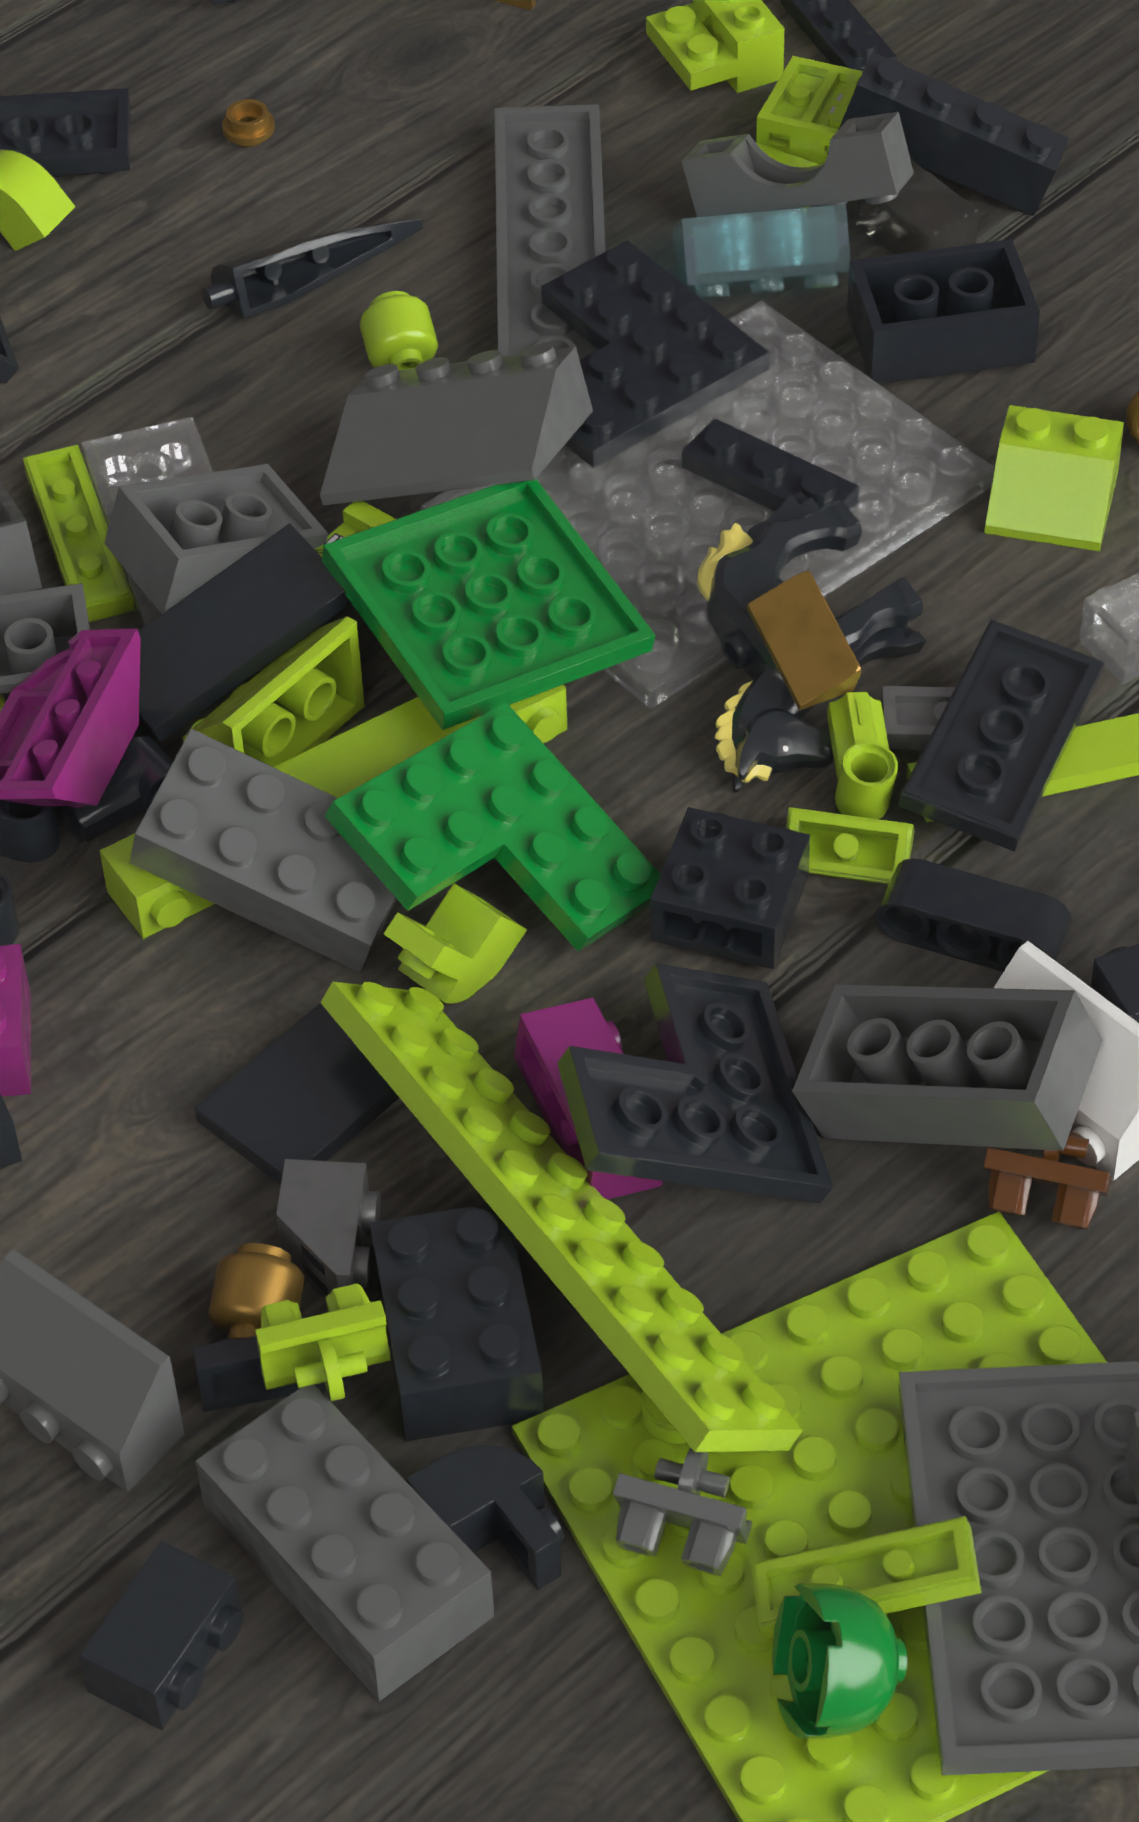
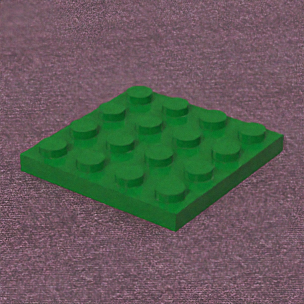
[322,479,656,730]

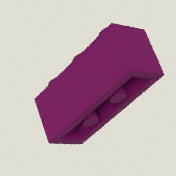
[514,998,662,1199]

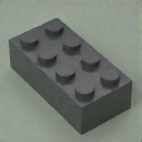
[129,729,397,973]
[792,984,1103,1151]
[196,1385,494,1702]

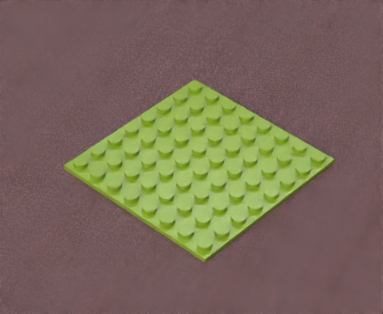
[512,1211,1108,1822]

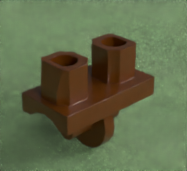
[984,1135,1111,1230]

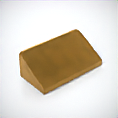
[746,570,861,710]

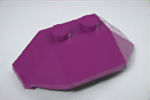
[0,629,141,807]

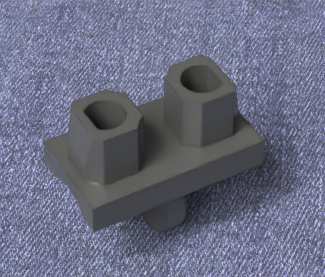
[613,1448,752,1576]

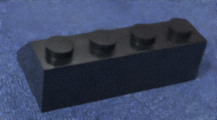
[838,52,1069,216]

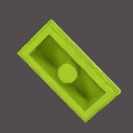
[786,807,915,885]

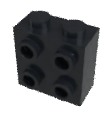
[650,807,810,969]

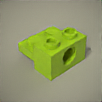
[646,0,785,93]

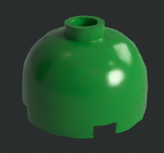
[772,1583,907,1738]

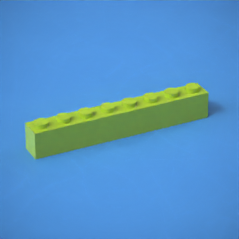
[99,685,568,939]

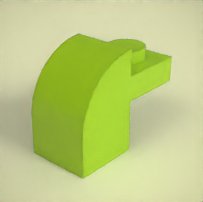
[0,150,75,251]
[384,883,527,1004]

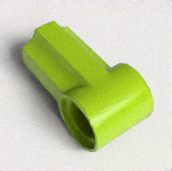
[827,692,898,819]

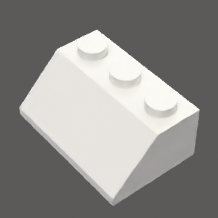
[994,941,1139,1181]

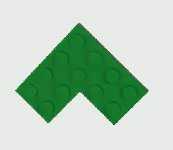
[324,702,660,952]

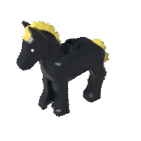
[697,491,926,792]

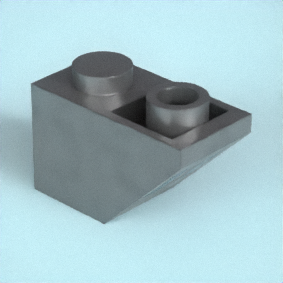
[276,1159,381,1298]

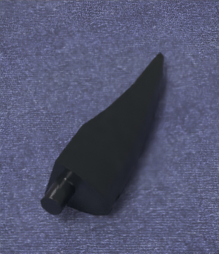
[202,219,423,319]

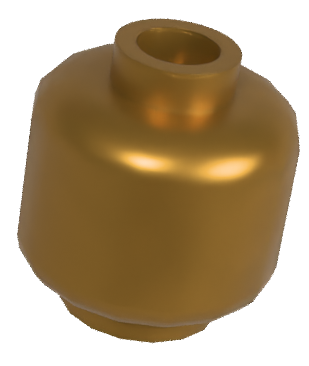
[209,1243,304,1339]

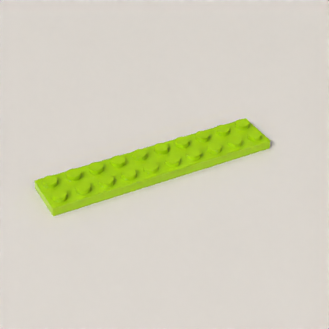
[320,982,803,1452]

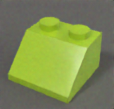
[985,405,1124,552]

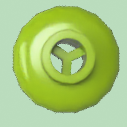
[360,291,438,370]

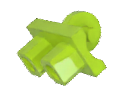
[255,1284,391,1402]

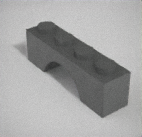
[682,112,914,224]

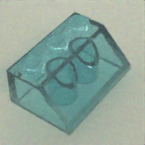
[672,205,851,298]

